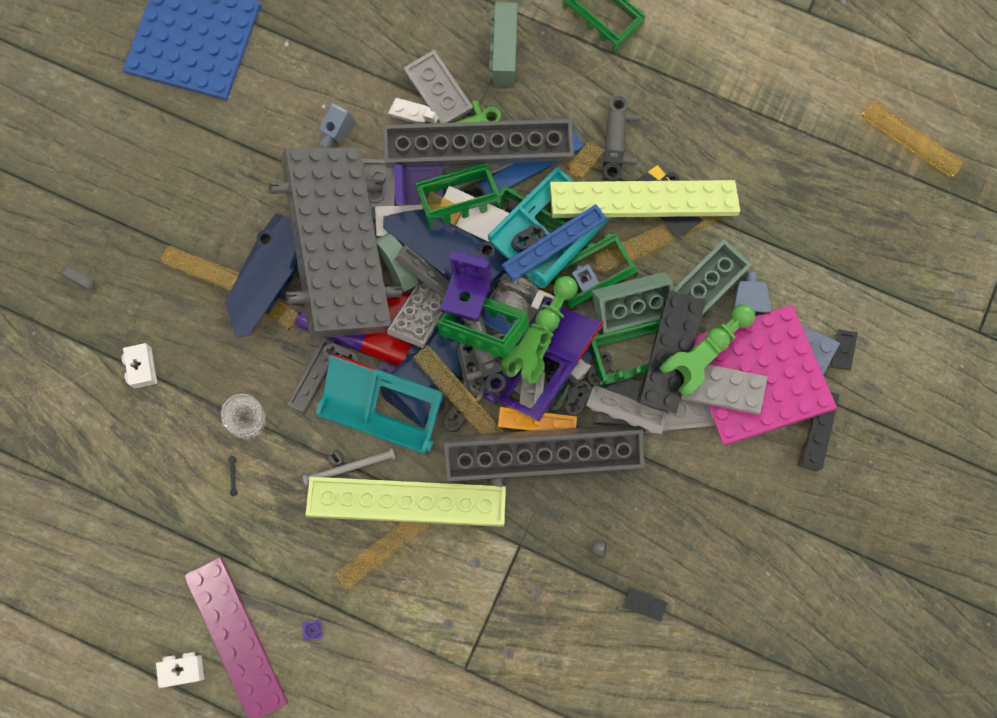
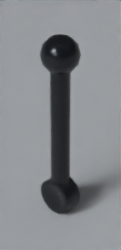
[228,456,237,496]

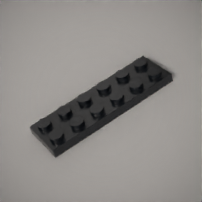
[638,290,706,413]

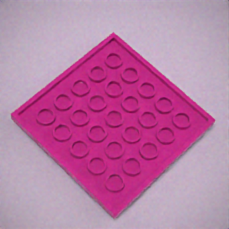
[694,304,837,446]

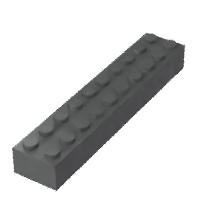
[383,119,574,168]
[444,424,644,481]

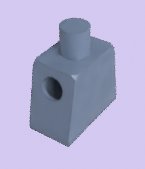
[319,103,356,148]
[731,272,771,316]

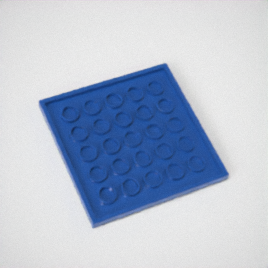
[123,0,261,101]

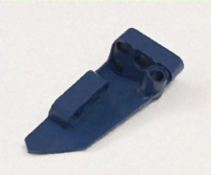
[383,209,508,298]
[225,213,298,337]
[380,316,473,427]

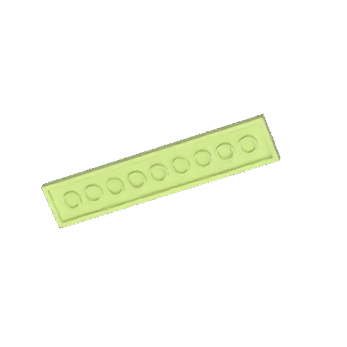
[550,180,740,218]
[306,477,506,527]

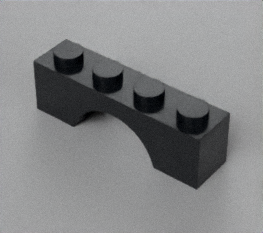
[797,392,840,472]

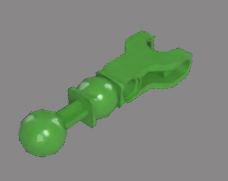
[500,276,578,384]
[659,304,755,396]

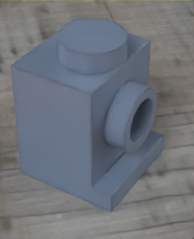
[571,264,599,293]

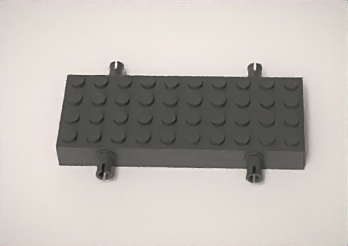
[268,147,402,339]

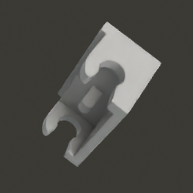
[567,359,591,386]
[519,372,545,408]

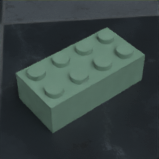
[489,2,517,87]
[674,239,752,316]
[592,272,674,334]

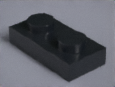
[831,329,858,371]
[623,588,668,622]

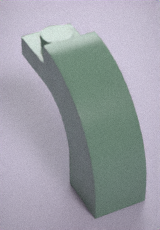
[375,233,419,292]

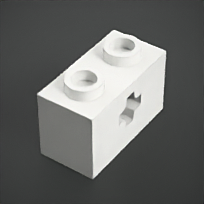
[122,343,157,388]
[156,652,204,688]

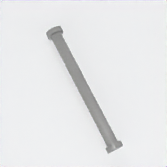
[303,448,396,487]

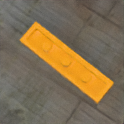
[498,407,577,431]

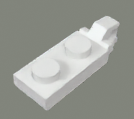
[388,98,438,124]

